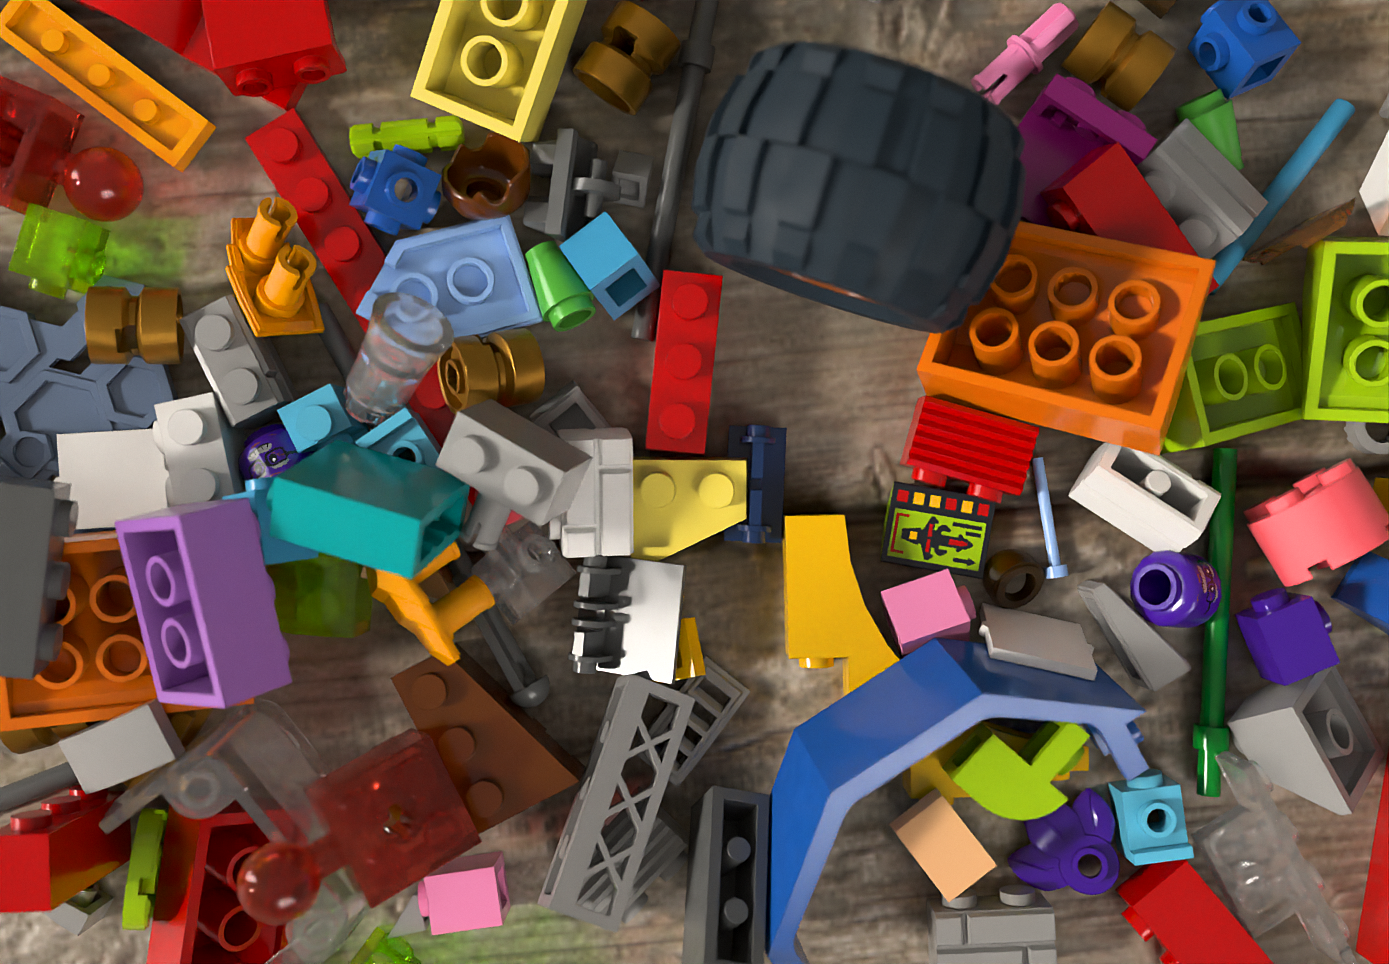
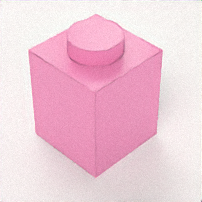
[881,569,977,659]
[418,851,511,935]

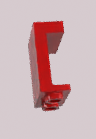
[201,0,347,97]

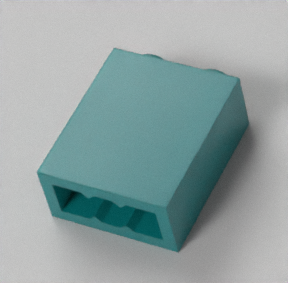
[267,439,470,579]

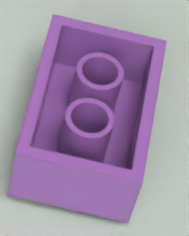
[114,497,292,708]

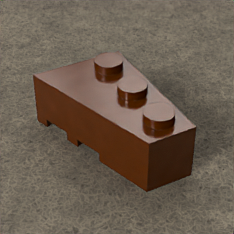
[391,642,585,837]

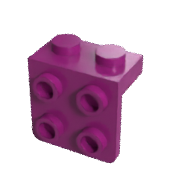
[1017,73,1158,228]

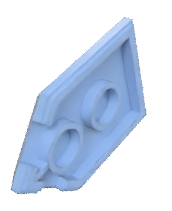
[356,215,543,353]

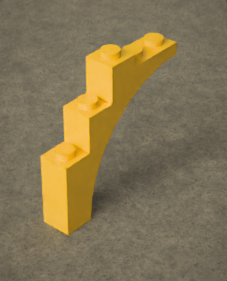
[782,514,1089,806]

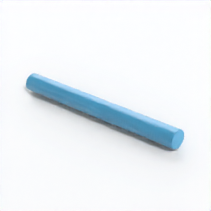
[1209,99,1356,296]

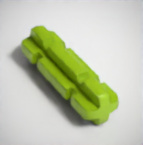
[349,115,465,159]

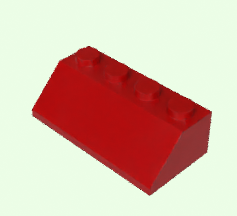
[146,793,311,964]

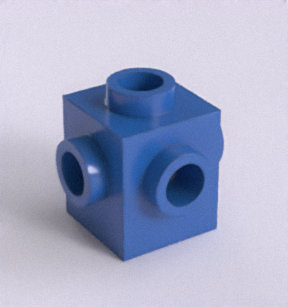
[1187,0,1301,100]
[349,144,442,236]

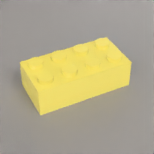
[410,0,587,142]

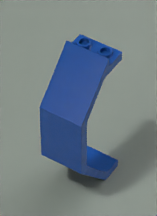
[765,637,1149,964]

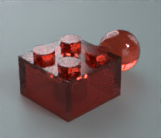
[0,76,144,222]
[237,728,482,926]

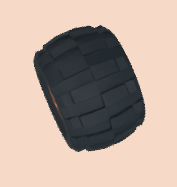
[691,41,1026,333]

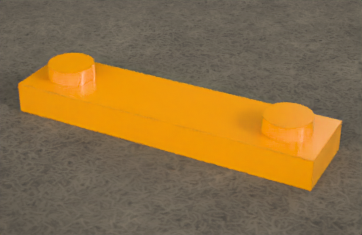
[0,0,217,173]

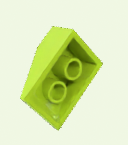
[1301,236,1389,423]
[1161,302,1303,454]

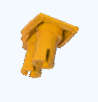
[225,197,325,337]
[365,541,495,666]

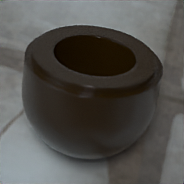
[982,549,1044,609]

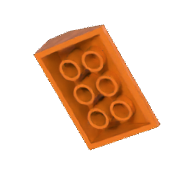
[916,221,1216,456]
[0,530,255,732]

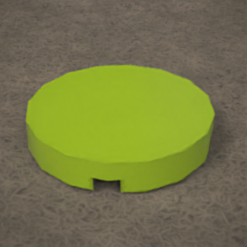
[122,808,168,931]

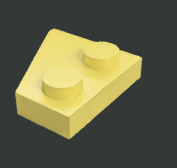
[631,457,748,561]

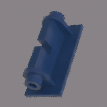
[724,425,787,543]

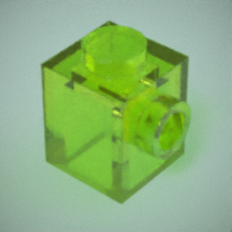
[8,202,111,300]

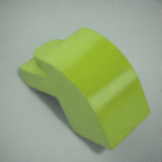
[942,720,1090,820]

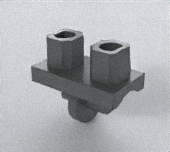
[523,128,622,243]

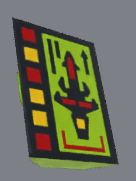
[880,481,996,579]

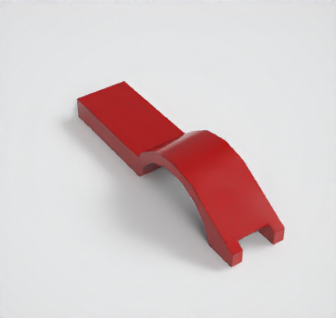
[72,0,308,112]

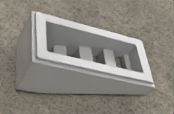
[1077,580,1191,691]
[634,655,751,787]

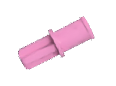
[971,2,1079,106]

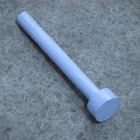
[1031,457,1069,579]

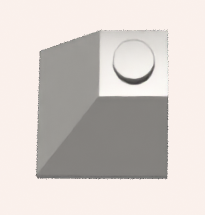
[1228,665,1385,816]

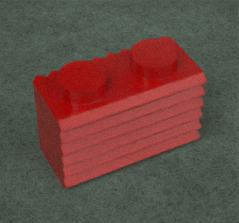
[900,395,1039,504]

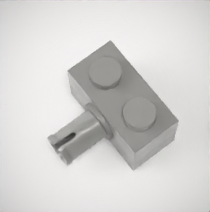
[436,399,593,551]

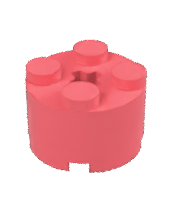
[1243,458,1389,587]

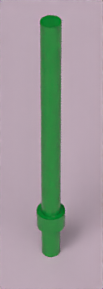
[1192,448,1238,797]

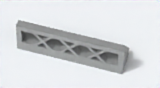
[537,673,696,933]

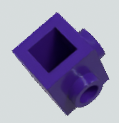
[1234,588,1340,686]

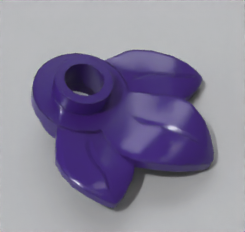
[1007,788,1120,895]

